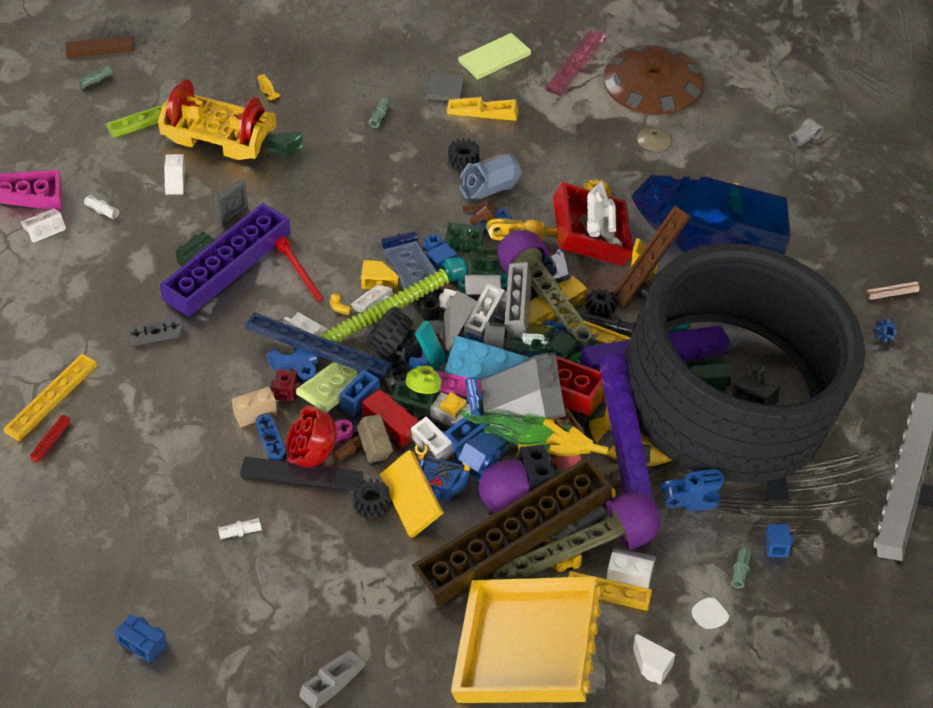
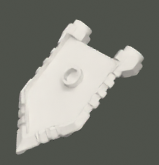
[587,182,622,247]

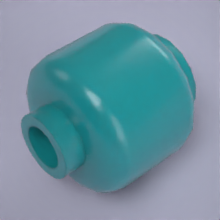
[440,257,469,282]

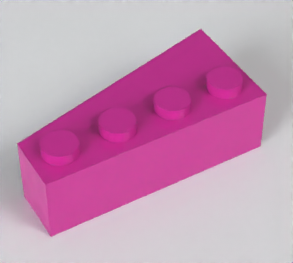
[0,170,62,211]

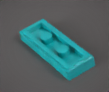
[415,321,448,371]

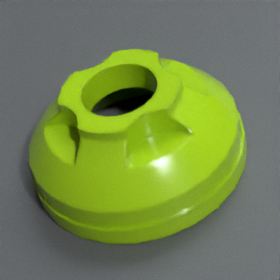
[406,365,441,394]

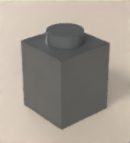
[483,322,505,349]

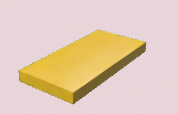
[380,450,443,538]

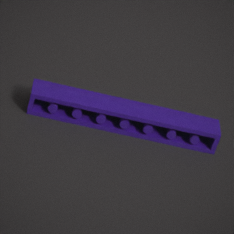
[579,325,731,371]
[599,353,653,500]

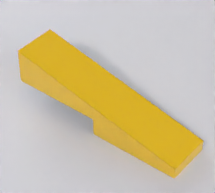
[447,97,519,121]

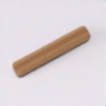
[866,281,920,300]

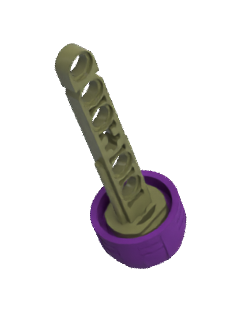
[498,230,593,347]
[479,459,622,512]
[493,492,661,580]

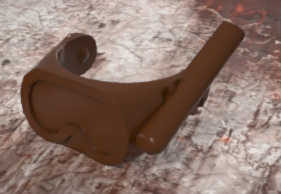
[463,200,497,225]

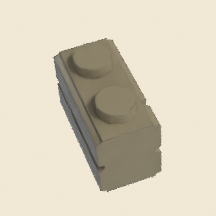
[357,414,393,463]

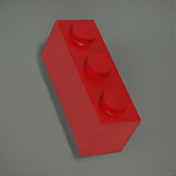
[362,389,419,448]

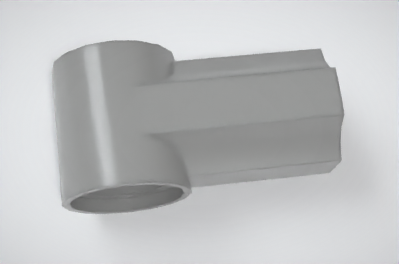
[789,118,824,147]

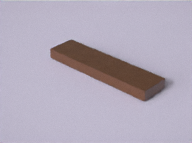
[65,36,133,57]

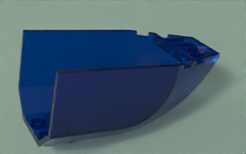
[631,175,791,255]

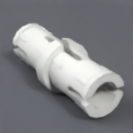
[84,195,119,220]
[218,518,261,540]

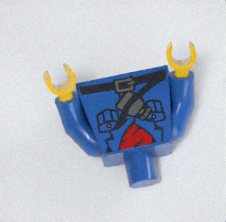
[415,444,471,501]

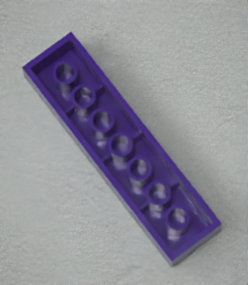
[160,203,291,317]

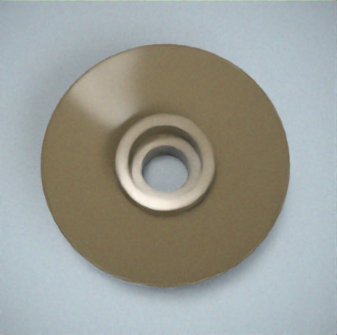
[637,127,672,152]

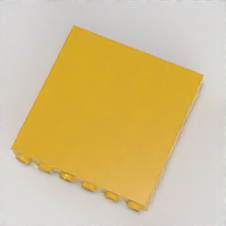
[451,577,603,703]

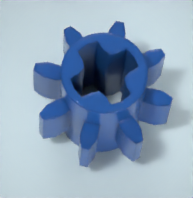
[422,234,445,255]
[872,319,897,342]

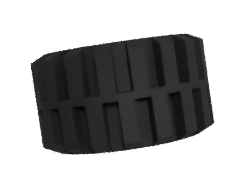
[365,306,413,358]

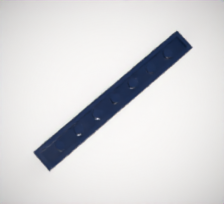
[245,312,392,380]

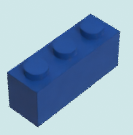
[458,425,512,472]

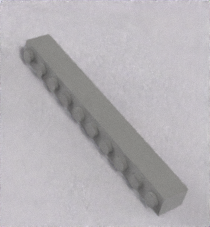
[874,393,933,561]

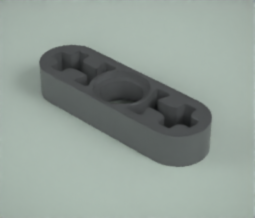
[128,319,184,345]

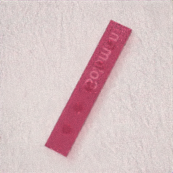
[546,30,605,96]

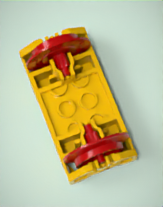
[158,79,276,160]

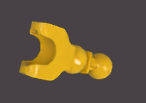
[486,218,558,242]

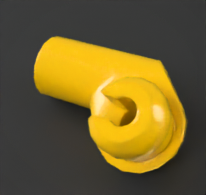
[329,293,352,316]

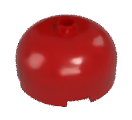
[286,406,337,468]

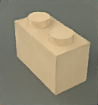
[232,386,277,427]

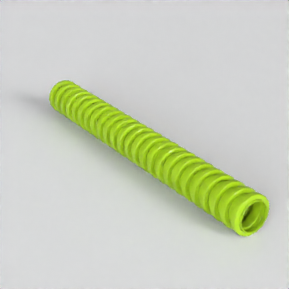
[317,269,449,343]

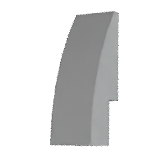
[299,650,365,708]

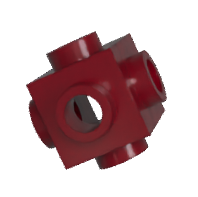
[271,369,300,401]

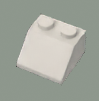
[607,547,656,589]

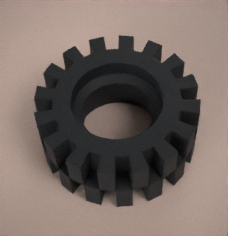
[448,138,480,170]
[353,478,390,518]

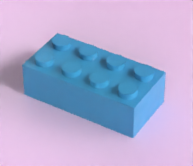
[444,336,529,380]

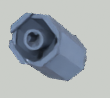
[459,154,522,199]

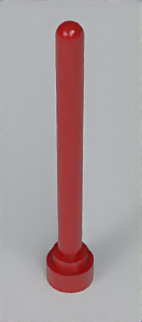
[275,237,323,302]

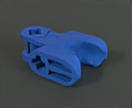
[267,347,318,386]
[660,469,724,511]

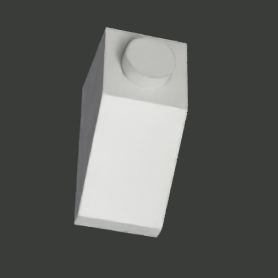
[165,154,186,195]
[633,634,675,685]

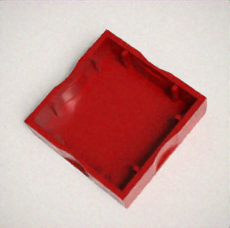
[553,182,633,267]

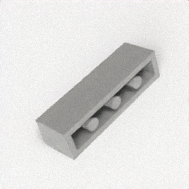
[505,262,532,338]

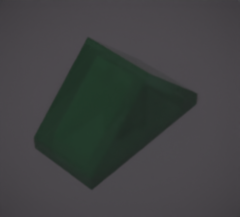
[267,131,303,160]

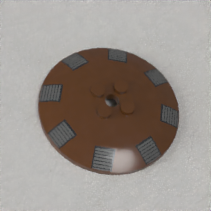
[604,45,704,115]

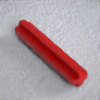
[29,415,70,463]

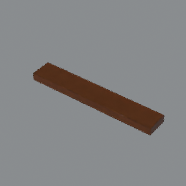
[613,206,691,308]

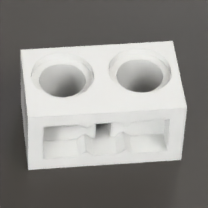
[411,417,454,461]

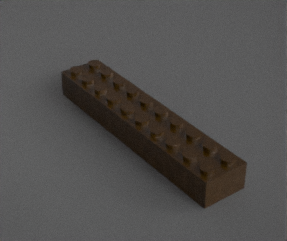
[412,456,613,607]

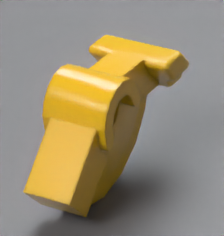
[257,74,280,101]
[544,553,582,573]

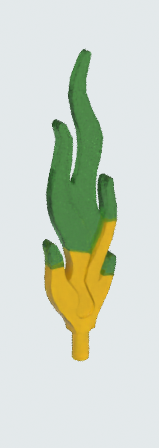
[461,410,609,457]

